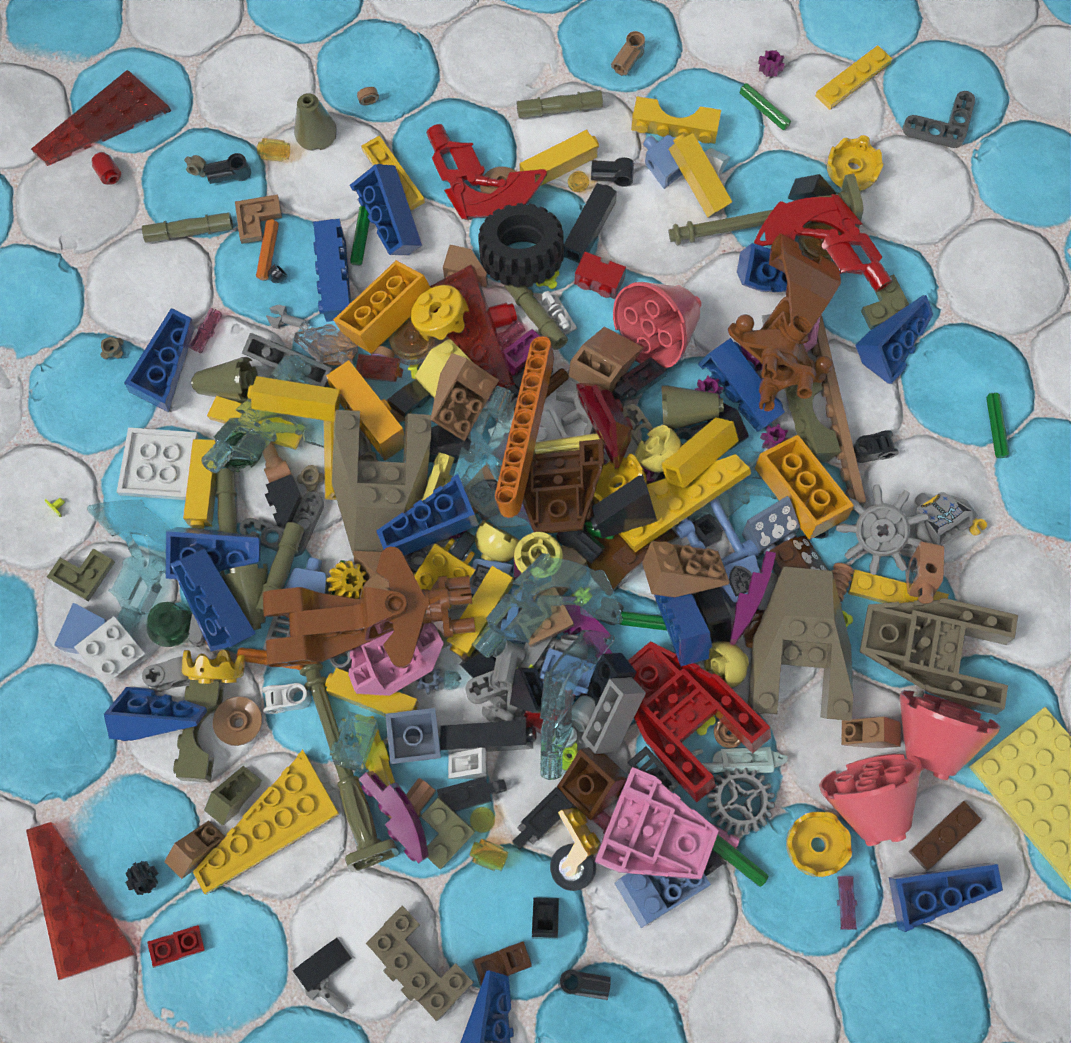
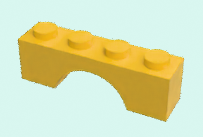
[631,96,721,144]

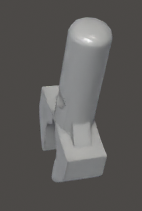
[266,305,309,329]
[482,696,514,722]
[305,977,348,1014]

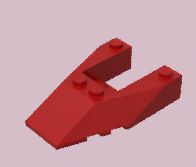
[628,641,771,802]

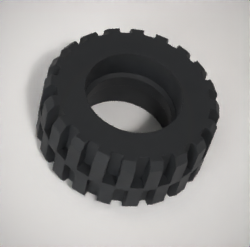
[478,203,564,288]

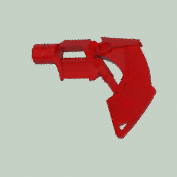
[426,124,547,220]
[754,194,893,292]

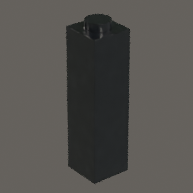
[564,183,617,263]
[440,720,537,754]

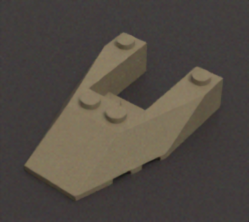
[332,410,431,555]
[748,567,853,721]
[860,598,1018,715]

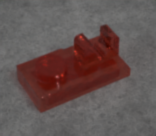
[356,354,403,382]

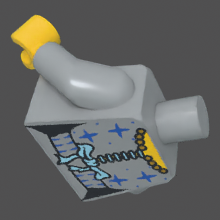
[914,492,987,546]

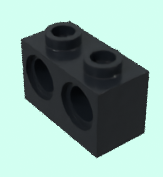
[587,653,637,706]

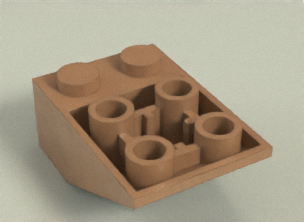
[569,326,643,393]
[430,353,499,441]
[642,541,730,597]

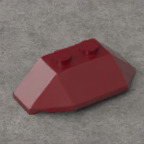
[576,383,633,469]

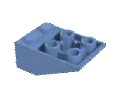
[614,873,711,928]

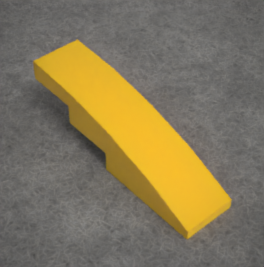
[207,396,305,450]

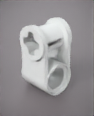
[262,683,312,714]

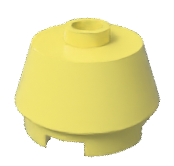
[514,532,563,579]

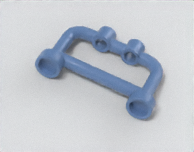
[675,492,759,566]

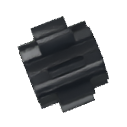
[125,861,159,895]

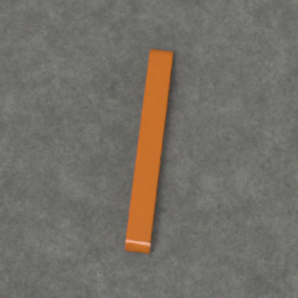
[495,336,554,518]

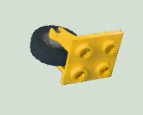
[414,531,476,609]
[550,807,601,891]

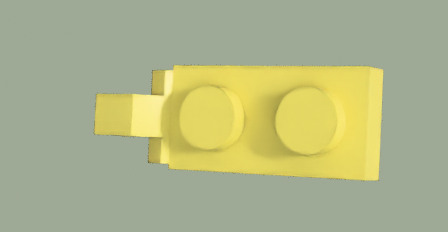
[421,453,454,501]

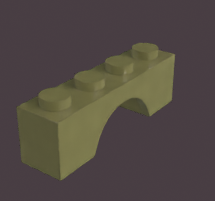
[784,382,841,462]
[173,680,225,783]

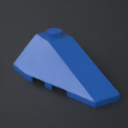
[104,687,207,741]

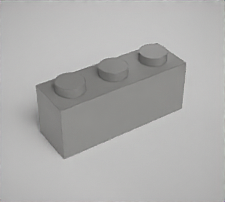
[581,677,646,754]

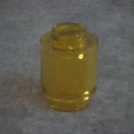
[257,138,290,162]
[469,838,509,872]

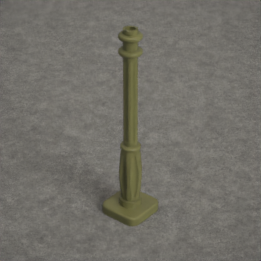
[668,174,863,245]
[300,663,399,872]

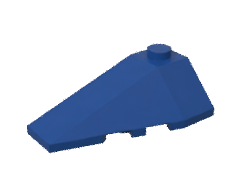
[737,243,787,292]
[855,295,933,384]
[166,527,261,579]
[460,971,514,1043]

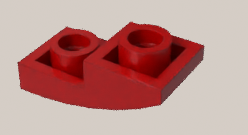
[147,925,205,968]

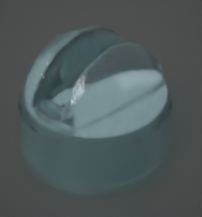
[444,670,461,690]

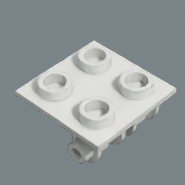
[516,291,577,336]
[74,616,145,685]

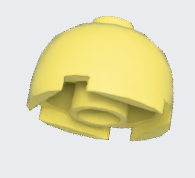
[635,425,682,473]
[475,520,520,563]
[704,641,749,688]

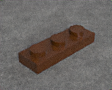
[908,801,982,871]

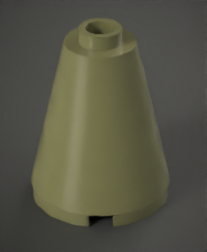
[294,93,336,151]
[191,357,258,403]
[661,385,724,430]
[220,564,269,630]

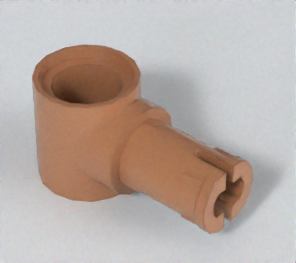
[260,441,291,483]

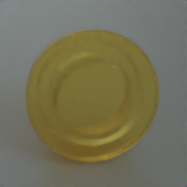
[568,171,589,192]
[470,807,495,833]

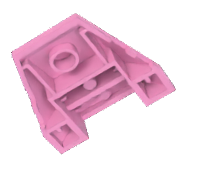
[349,623,444,696]
[595,767,719,879]

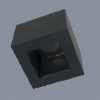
[692,513,723,548]

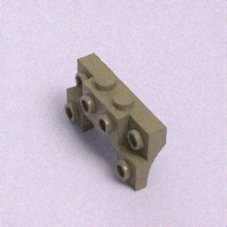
[366,905,474,1021]

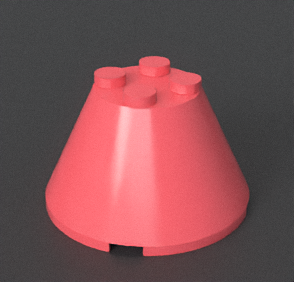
[613,282,701,368]
[899,690,1001,780]
[819,754,921,846]

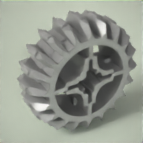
[707,768,775,835]

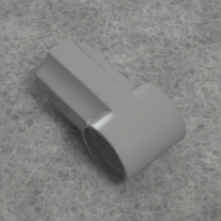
[492,638,525,691]

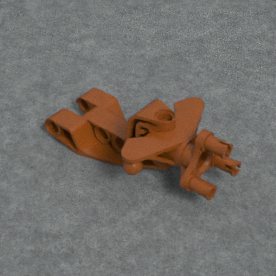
[728,233,841,411]
[262,546,475,668]

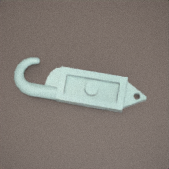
[691,747,788,774]

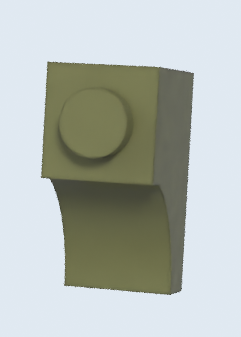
[204,766,262,825]

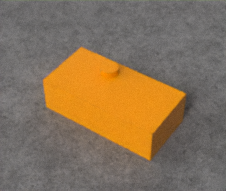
[333,260,431,354]
[326,360,404,461]
[755,434,854,540]

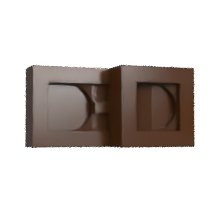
[472,941,532,987]

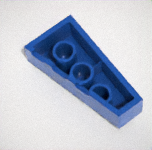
[349,164,422,255]
[313,218,351,322]
[124,308,195,413]
[698,338,785,432]
[376,474,479,556]
[170,549,256,652]
[654,594,712,666]
[888,863,1003,932]

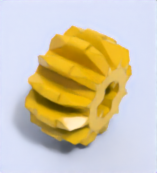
[326,561,367,599]

